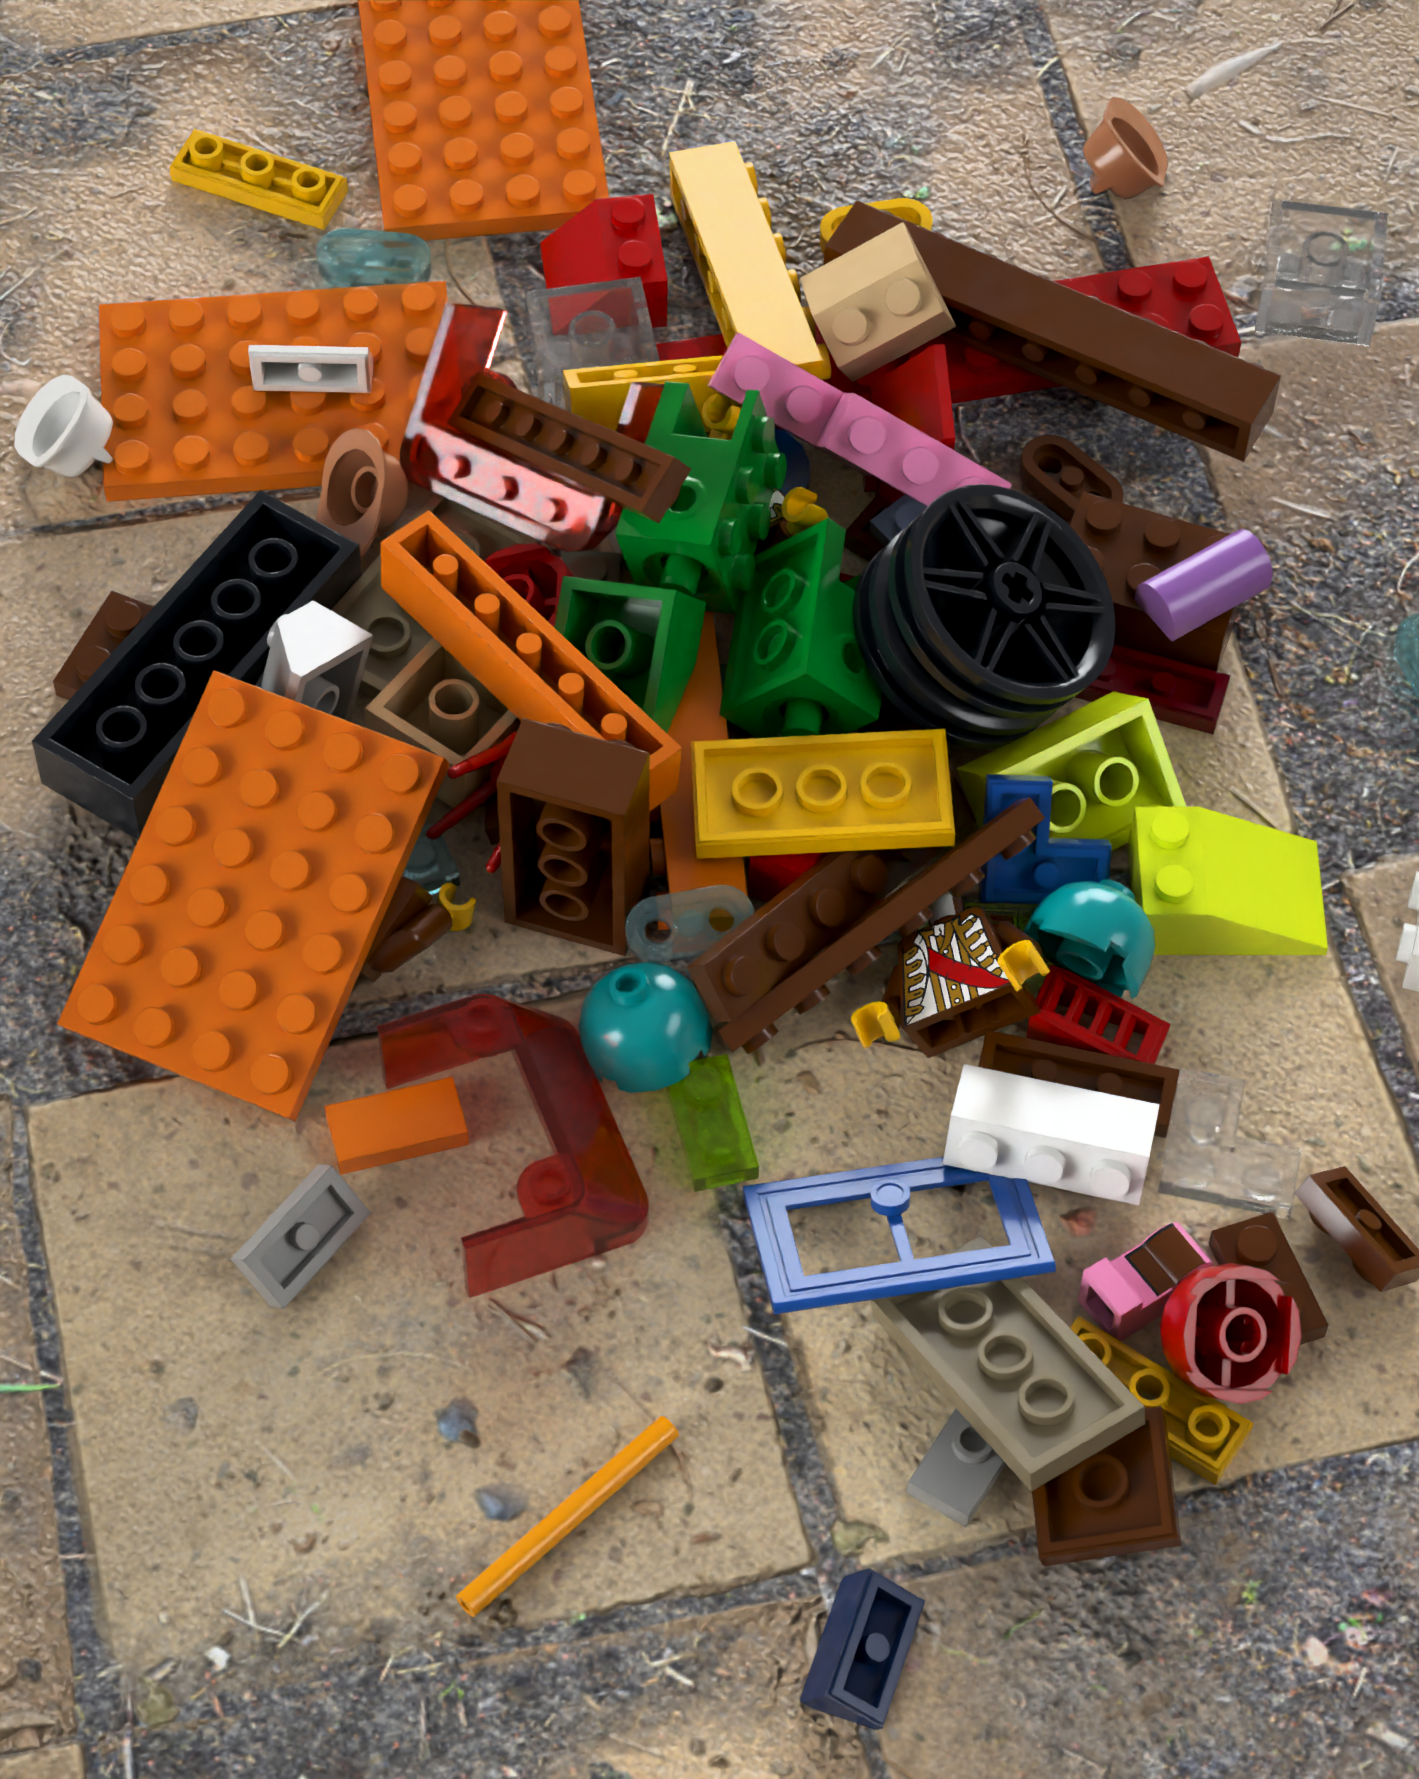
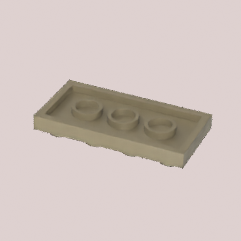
[331,484,541,699]
[871,1235,1145,1492]

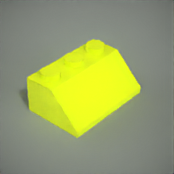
[957,691,1186,851]

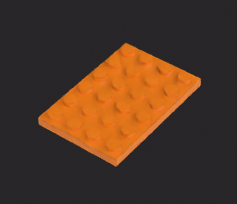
[358,0,609,244]
[99,281,463,502]
[57,670,450,1122]

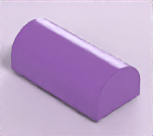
[1134,529,1273,641]

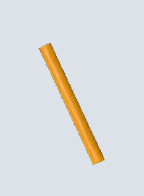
[455,1416,679,1617]

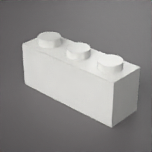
[943,1064,1159,1205]

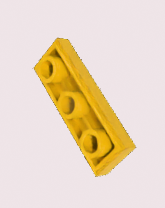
[169,128,348,230]
[1070,1316,1254,1485]

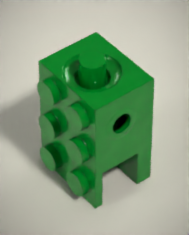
[615,381,787,614]
[719,518,882,738]

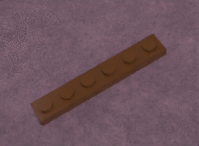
[447,372,691,524]
[687,767,977,1023]
[712,797,1045,1054]

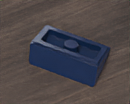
[800,1568,925,1730]

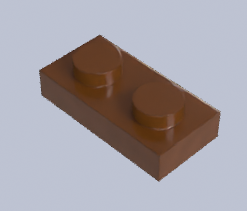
[53,591,154,700]
[1294,1166,1419,1292]
[1209,1211,1329,1345]

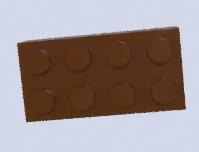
[497,718,650,956]

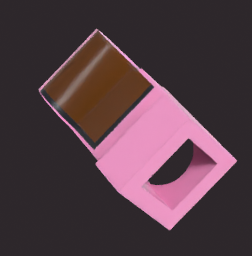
[1078,1222,1214,1341]

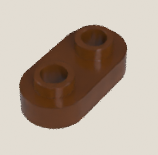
[1020,435,1124,523]

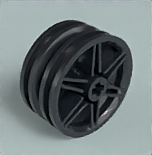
[853,484,1115,749]

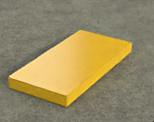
[691,729,955,859]

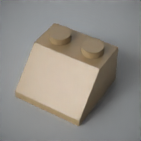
[800,222,956,382]

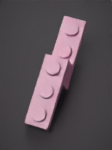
[707,333,1012,507]

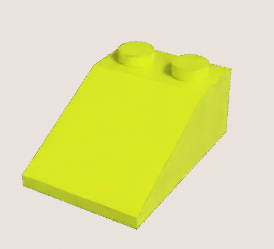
[1127,806,1328,955]

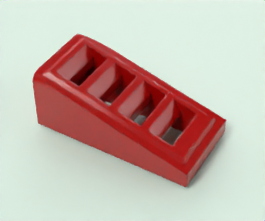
[1026,964,1171,1064]

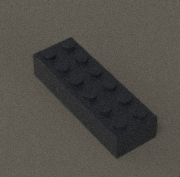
[32,490,362,840]

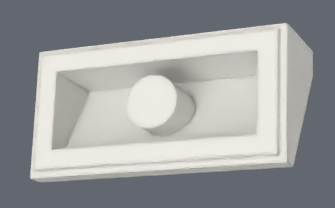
[248,345,373,393]

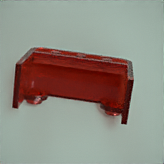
[400,302,664,552]
[377,994,649,1298]

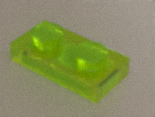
[666,1054,759,1192]

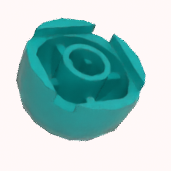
[1023,879,1155,999]
[578,962,713,1093]

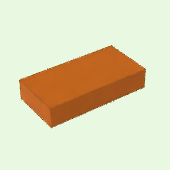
[324,1076,469,1175]

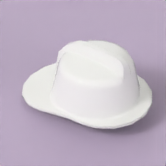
[14,374,113,477]

